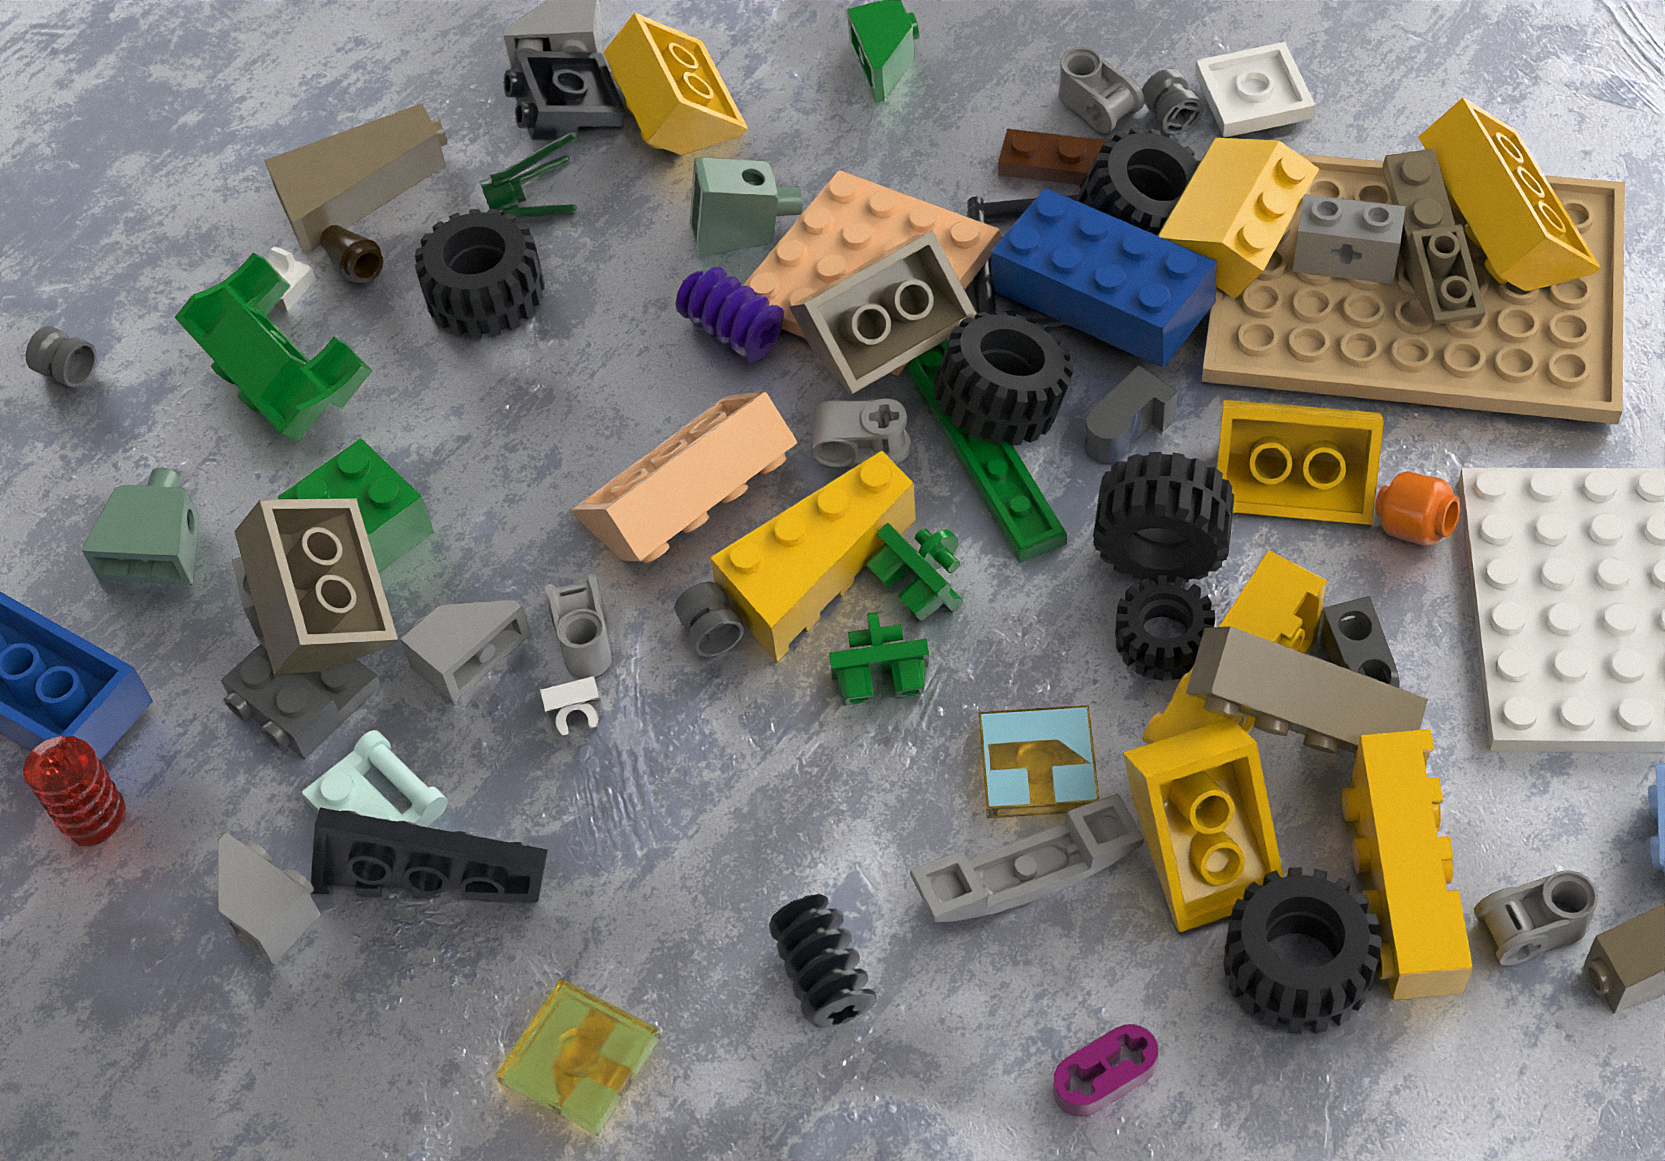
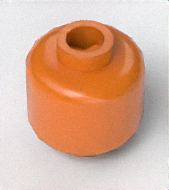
[1375,471,1460,546]

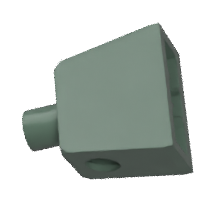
[690,157,802,257]
[82,468,199,585]

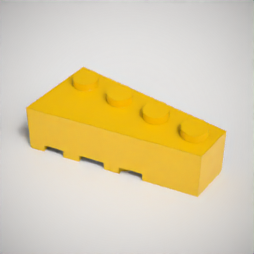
[710,451,916,663]

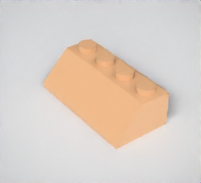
[571,391,798,564]

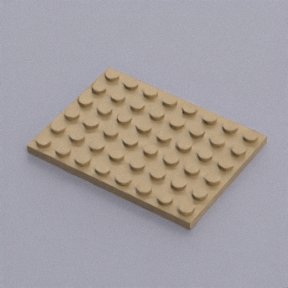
[1202,154,1625,424]

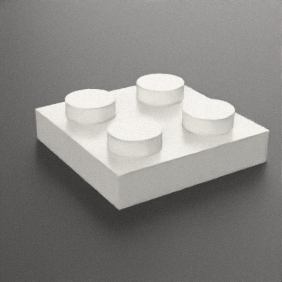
[1195,41,1315,138]

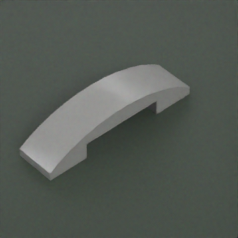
[910,793,1144,922]

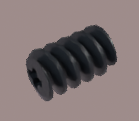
[769,894,877,1028]

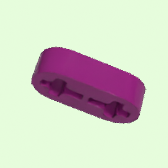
[1054,1024,1158,1117]

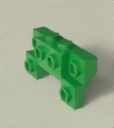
[174,252,372,442]

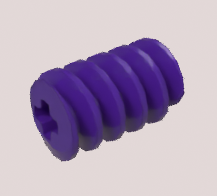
[675,267,784,363]

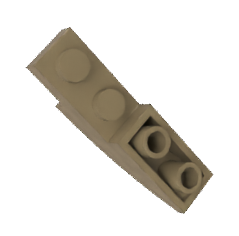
[1382,148,1486,325]

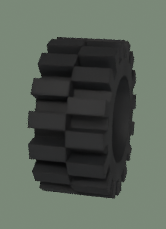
[1115,575,1215,681]

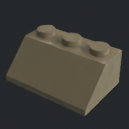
[789,230,977,394]
[234,499,398,675]

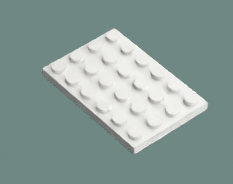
[1459,468,1665,753]

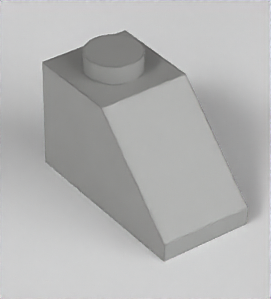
[400,600,531,703]

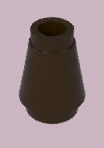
[320,225,384,283]

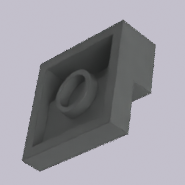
[221,644,381,759]

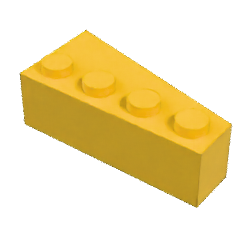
[1143,550,1327,744]
[1341,729,1473,1000]

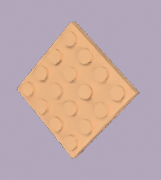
[742,170,1001,376]

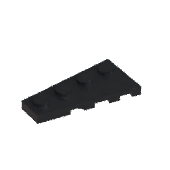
[310,807,548,901]

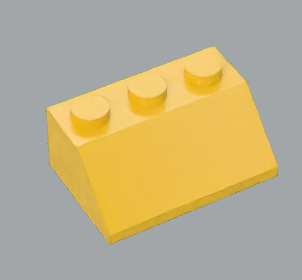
[603,13,748,155]
[1157,138,1319,299]
[1217,400,1384,525]

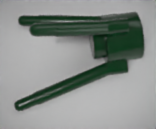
[480,132,578,220]

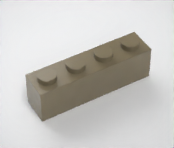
[1186,626,1428,763]

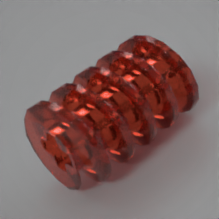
[23,736,127,846]

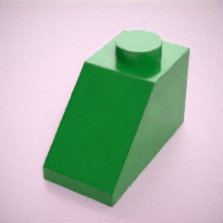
[847,0,919,103]

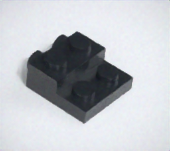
[503,51,626,141]

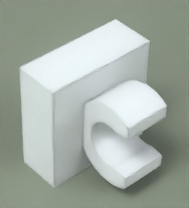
[267,246,316,312]
[540,676,600,736]

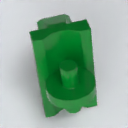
[866,523,963,621]
[829,612,929,705]

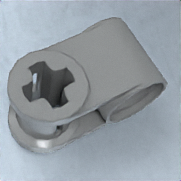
[1058,47,1145,134]
[812,398,911,468]
[544,573,612,679]
[1473,870,1598,966]

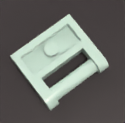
[301,730,448,827]

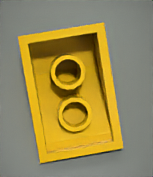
[1123,718,1284,933]

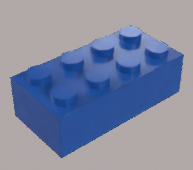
[991,188,1217,368]
[0,592,153,782]

